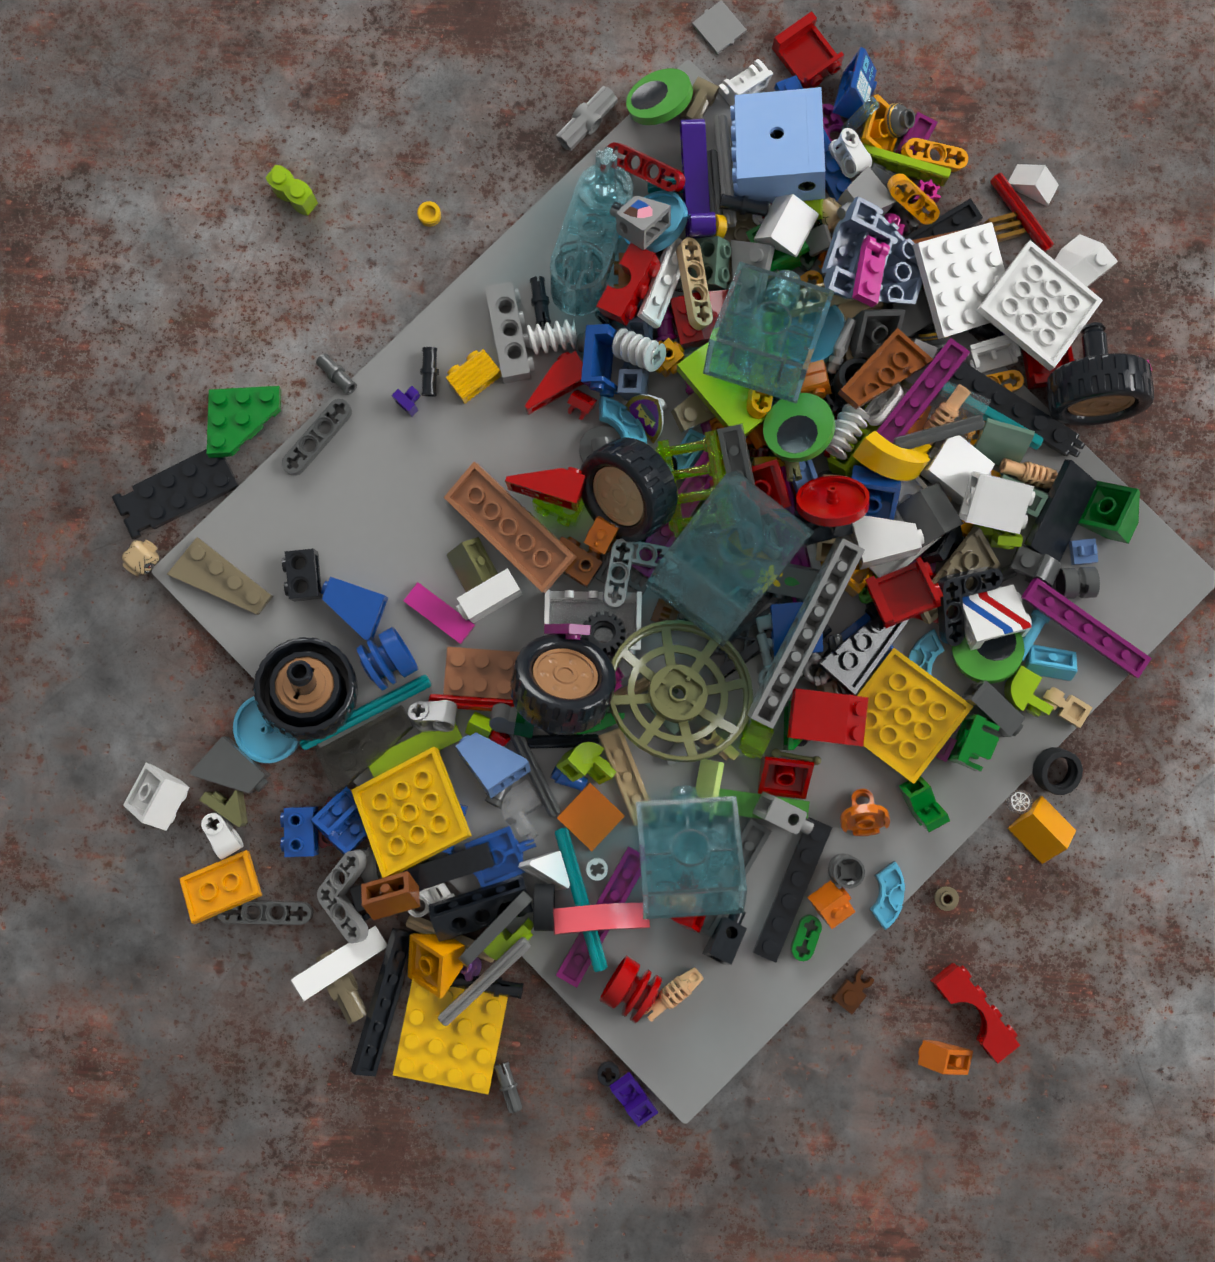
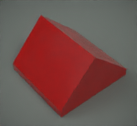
[758,756,814,799]

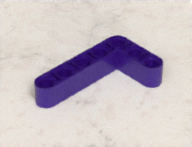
[680,119,716,239]

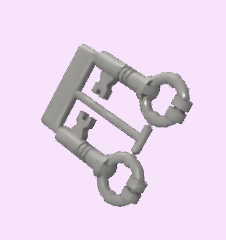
[756,614,830,686]

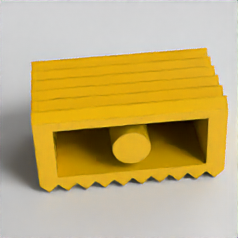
[446,349,502,404]

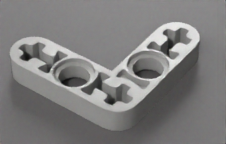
[603,539,681,609]
[317,850,368,943]

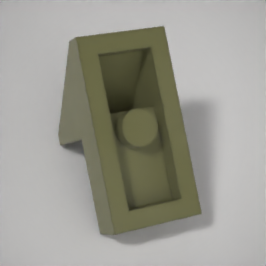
[200,790,248,827]

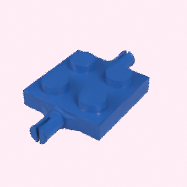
[460,826,536,888]

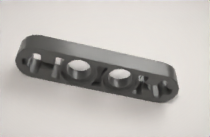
[282,399,352,476]
[458,890,532,967]
[217,900,314,925]

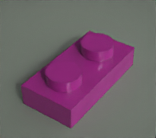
[544,624,591,640]

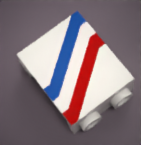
[954,584,1032,650]

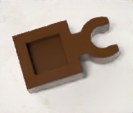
[831,968,874,1015]

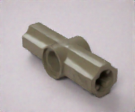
[316,948,368,1025]

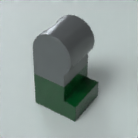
[489,703,534,738]

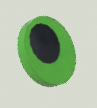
[626,68,693,125]
[763,393,835,462]
[952,632,1024,684]

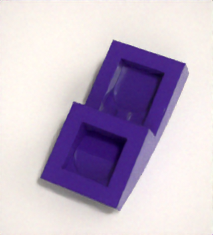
[609,1072,658,1127]

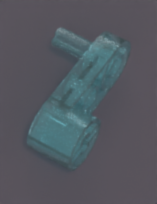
[550,147,634,316]

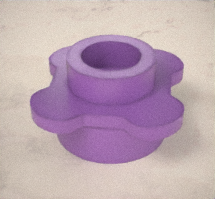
[460,957,481,981]

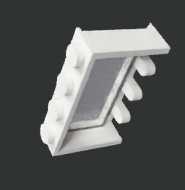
[544,590,642,655]

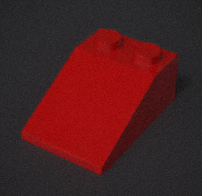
[670,289,749,350]
[709,459,792,527]
[505,467,585,512]
[787,688,869,746]

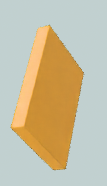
[179,850,262,924]

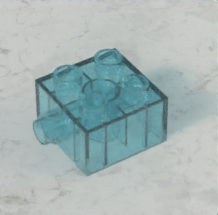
[703,262,835,404]
[636,786,747,919]

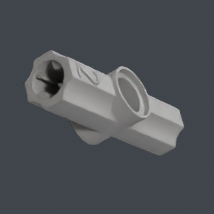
[556,86,618,151]

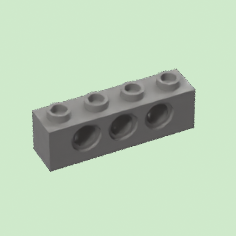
[484,281,535,384]

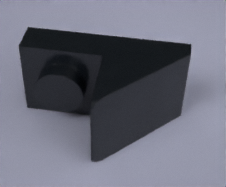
[922,526,963,564]

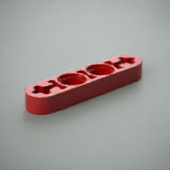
[605,142,685,192]

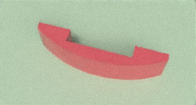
[553,903,650,935]

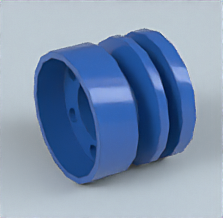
[356,627,419,691]

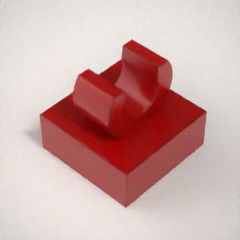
[567,389,598,420]

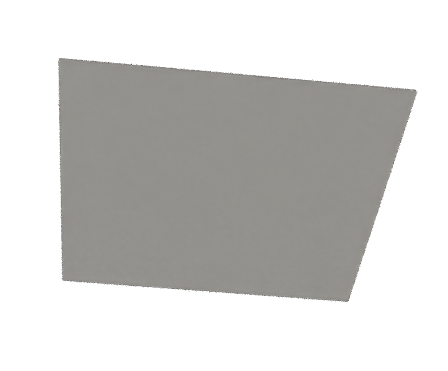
[152,60,1215,1124]

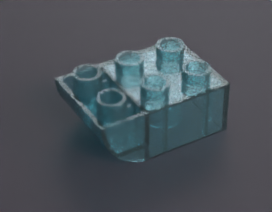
[646,471,814,647]

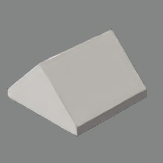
[754,194,819,257]

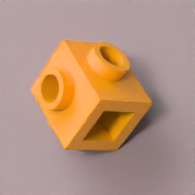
[656,338,685,378]

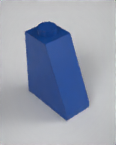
[321,576,388,641]

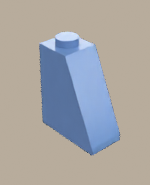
[456,732,531,798]

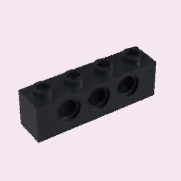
[429,875,533,942]

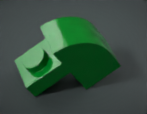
[899,776,950,832]

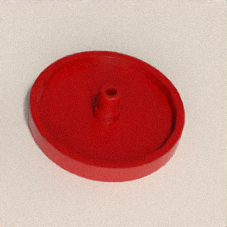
[796,476,870,527]

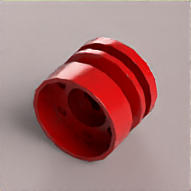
[599,955,662,1024]

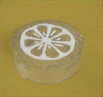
[1006,789,1032,814]

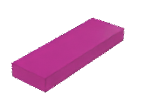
[403,582,476,644]

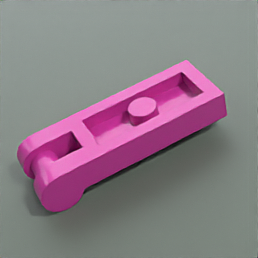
[852,235,890,307]

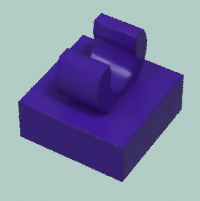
[391,386,421,417]

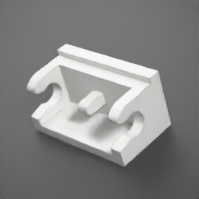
[719,59,773,106]
[966,335,1021,373]

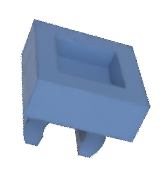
[1069,538,1098,565]

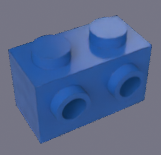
[280,806,319,857]

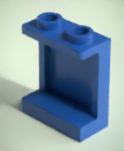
[581,324,618,398]

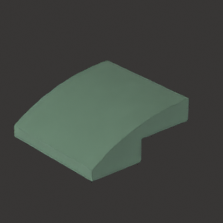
[973,418,1035,467]

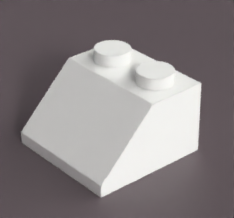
[123,762,190,831]

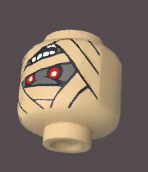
[814,197,842,234]
[122,540,159,576]

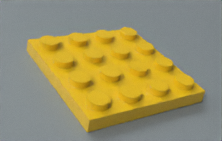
[857,648,974,784]
[351,747,472,878]
[393,978,508,1094]

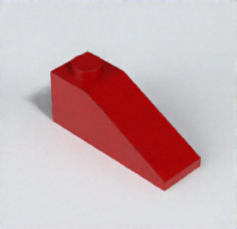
[525,350,584,415]

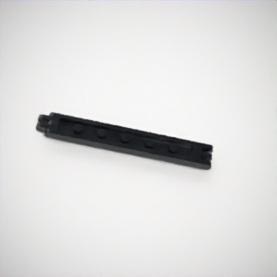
[934,348,1085,457]

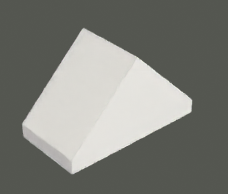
[1008,164,1059,206]
[518,851,570,890]

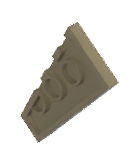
[920,526,1000,624]

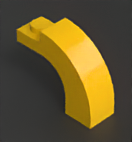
[853,431,932,481]

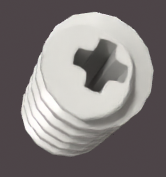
[527,319,577,355]
[612,328,666,372]
[826,404,870,460]

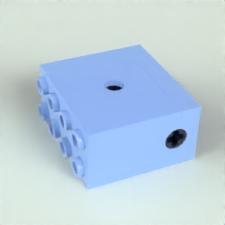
[730,87,825,203]

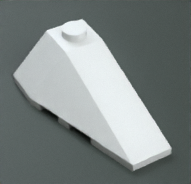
[1055,234,1118,287]

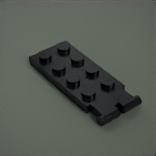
[112,449,239,539]

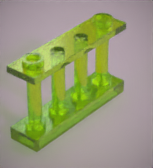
[656,430,736,537]

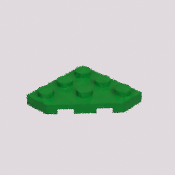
[206,386,281,458]

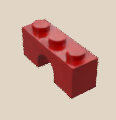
[596,243,660,326]

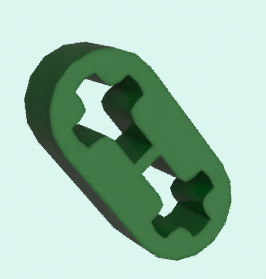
[790,914,822,962]

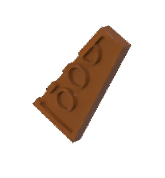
[838,328,933,409]

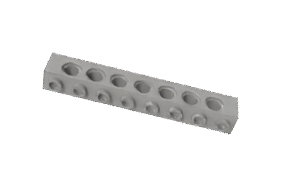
[748,538,865,729]

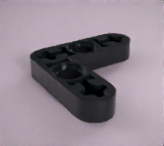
[937,567,1003,646]

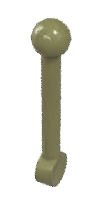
[771,748,821,765]

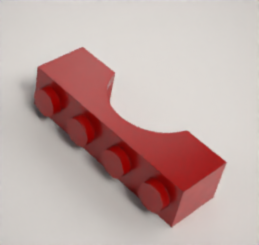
[930,963,1021,1064]

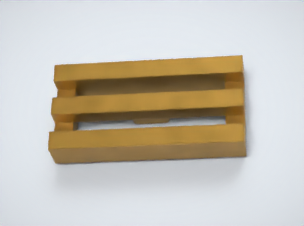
[983,212,1026,242]

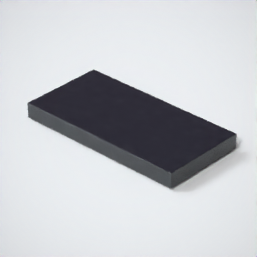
[1024,459,1098,562]

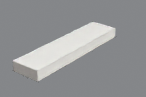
[637,237,688,329]
[290,926,387,1002]

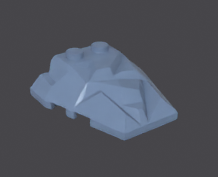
[821,196,922,305]

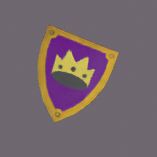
[625,394,667,444]

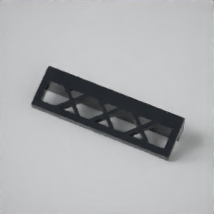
[709,600,781,680]

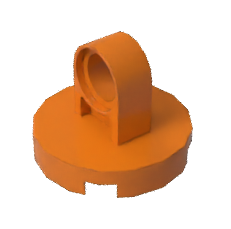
[840,788,890,836]

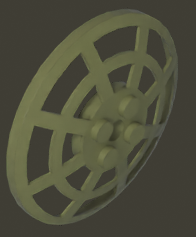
[609,620,753,762]

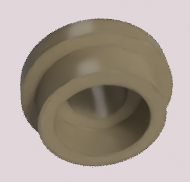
[934,886,959,911]

